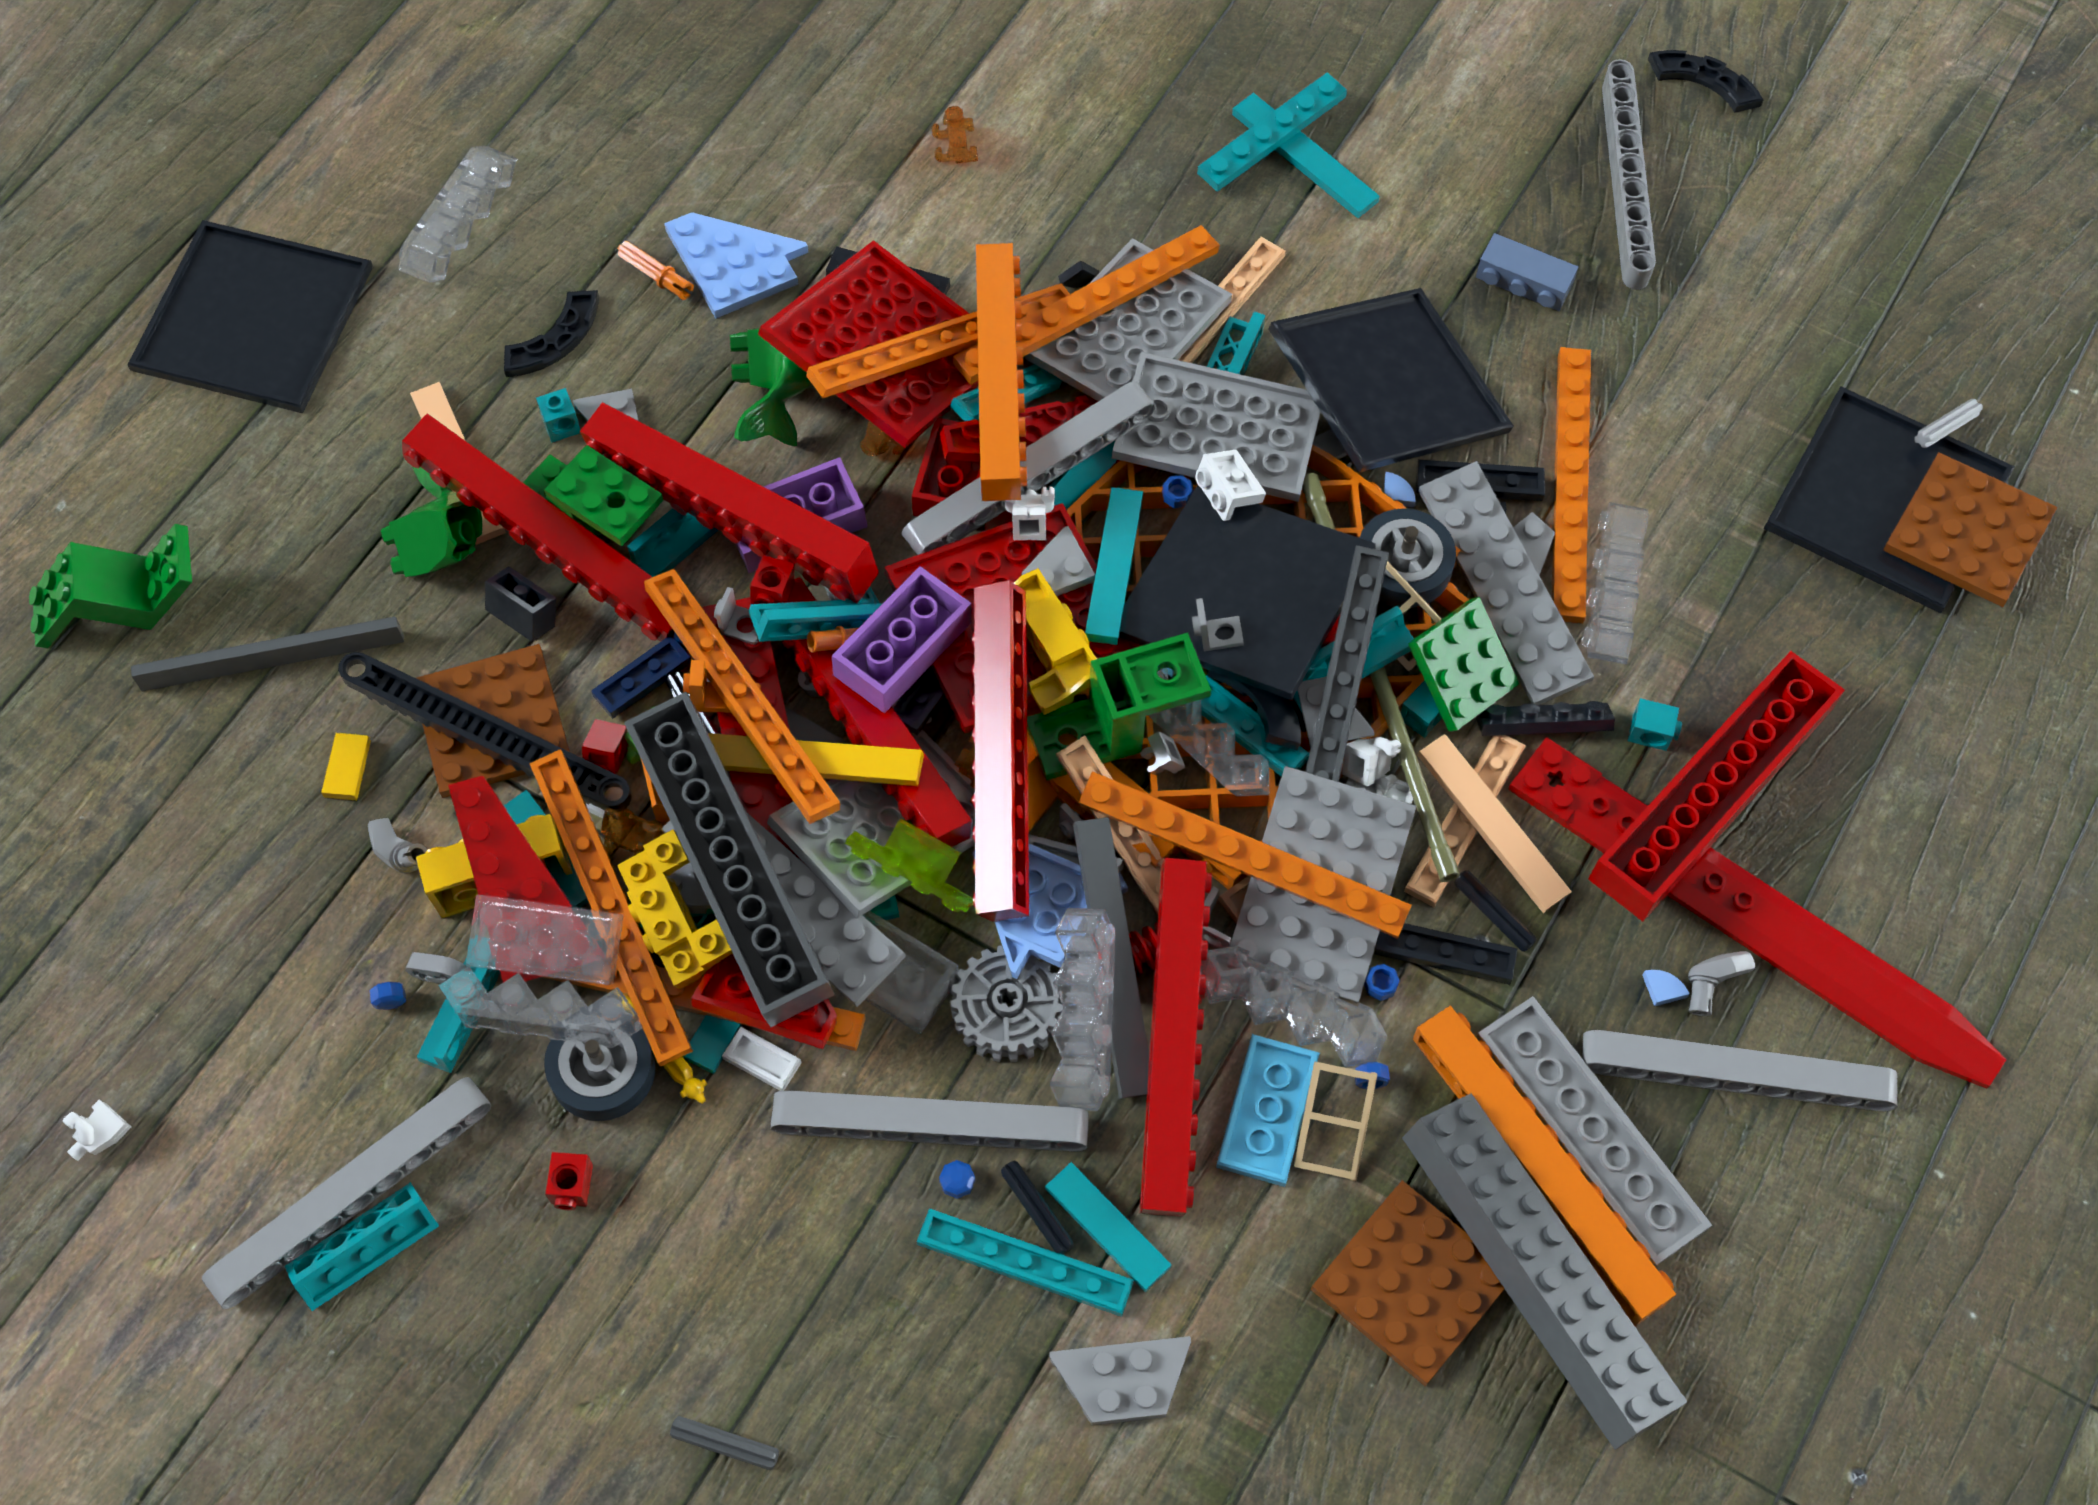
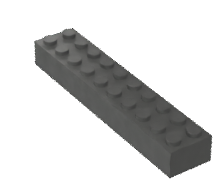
[624,692,835,1027]
[1402,1093,1687,1450]

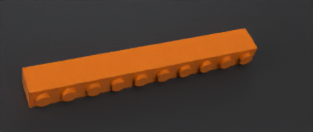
[976,243,1027,501]
[1413,1005,1676,1327]

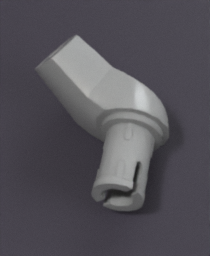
[367,818,427,873]
[1688,951,1755,1016]

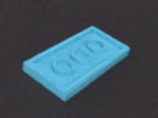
[1216,1034,1320,1187]

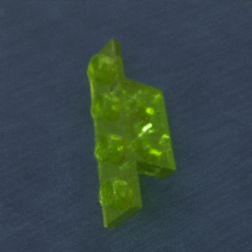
[844,819,973,913]

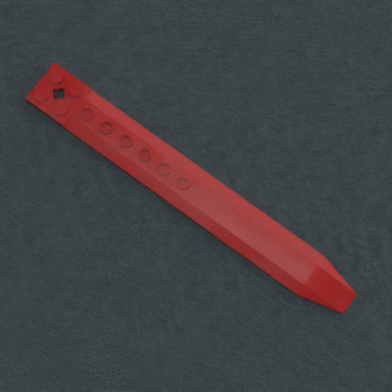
[1508,737,2007,1089]

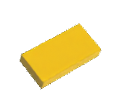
[321,733,371,801]

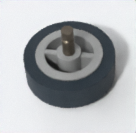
[1359,509,1456,608]
[544,1010,655,1121]

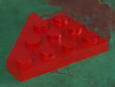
[691,954,837,1049]

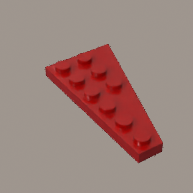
[940,395,1120,469]

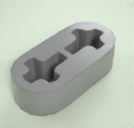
[405,952,468,986]

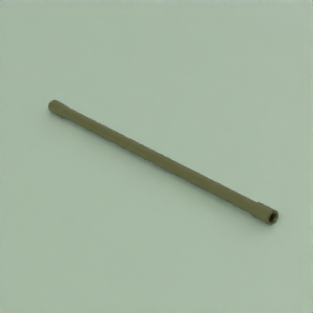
[1302,473,1460,882]

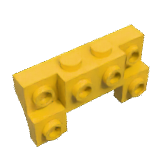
[1014,568,1097,715]
[617,829,733,989]

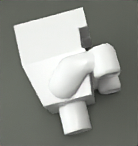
[1005,487,1055,540]
[1342,737,1401,790]
[63,1100,131,1161]

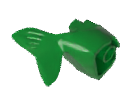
[730,328,813,447]
[381,466,482,577]

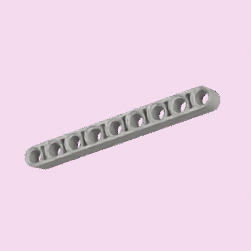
[1602,59,1656,290]
[902,381,1156,555]
[1582,1030,1898,1111]
[202,1077,491,1309]
[770,1091,1089,1151]

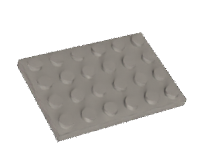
[1025,238,1232,401]
[1112,352,1320,502]
[767,730,975,919]
[1225,766,1416,1003]

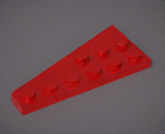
[448,775,608,987]

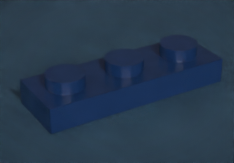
[591,635,691,719]

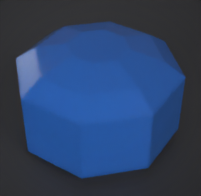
[1162,475,1194,508]
[1364,964,1400,1001]
[370,982,406,1010]
[1355,1062,1390,1089]
[939,1160,975,1199]

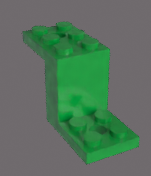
[523,445,664,546]
[29,524,192,648]
[1027,632,1211,781]

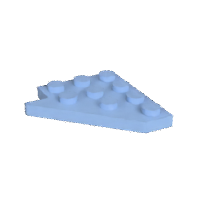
[664,212,808,319]
[973,843,1089,979]

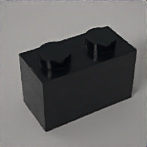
[485,566,556,642]

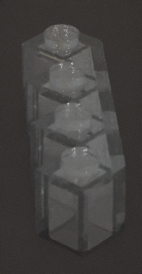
[398,146,517,283]
[1581,502,1649,665]
[1148,668,1270,797]
[1050,908,1115,1111]
[1200,946,1387,1068]
[439,966,642,1048]

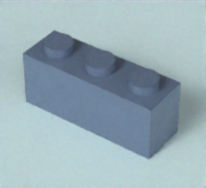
[1476,233,1578,311]

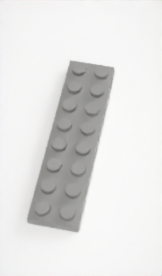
[1419,461,1594,705]
[662,812,906,1007]
[1476,996,1712,1267]

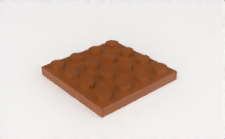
[1883,452,2058,607]
[416,643,570,798]
[1311,1180,1505,1387]

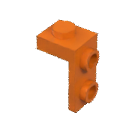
[683,660,761,713]

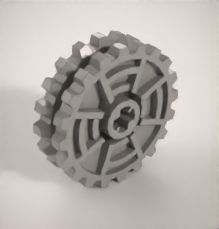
[951,946,1064,1062]

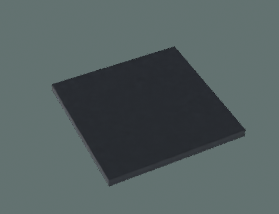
[127,220,373,413]
[1268,288,1514,472]
[1763,386,2015,613]
[1119,485,1376,700]

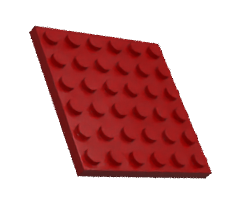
[758,240,979,448]
[884,503,1140,734]

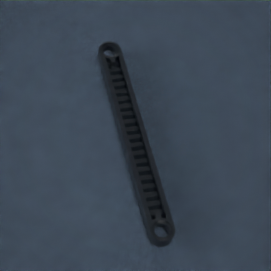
[338,652,632,813]

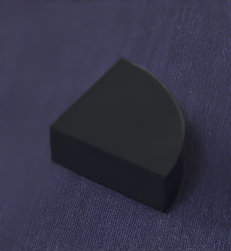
[1058,261,1100,288]

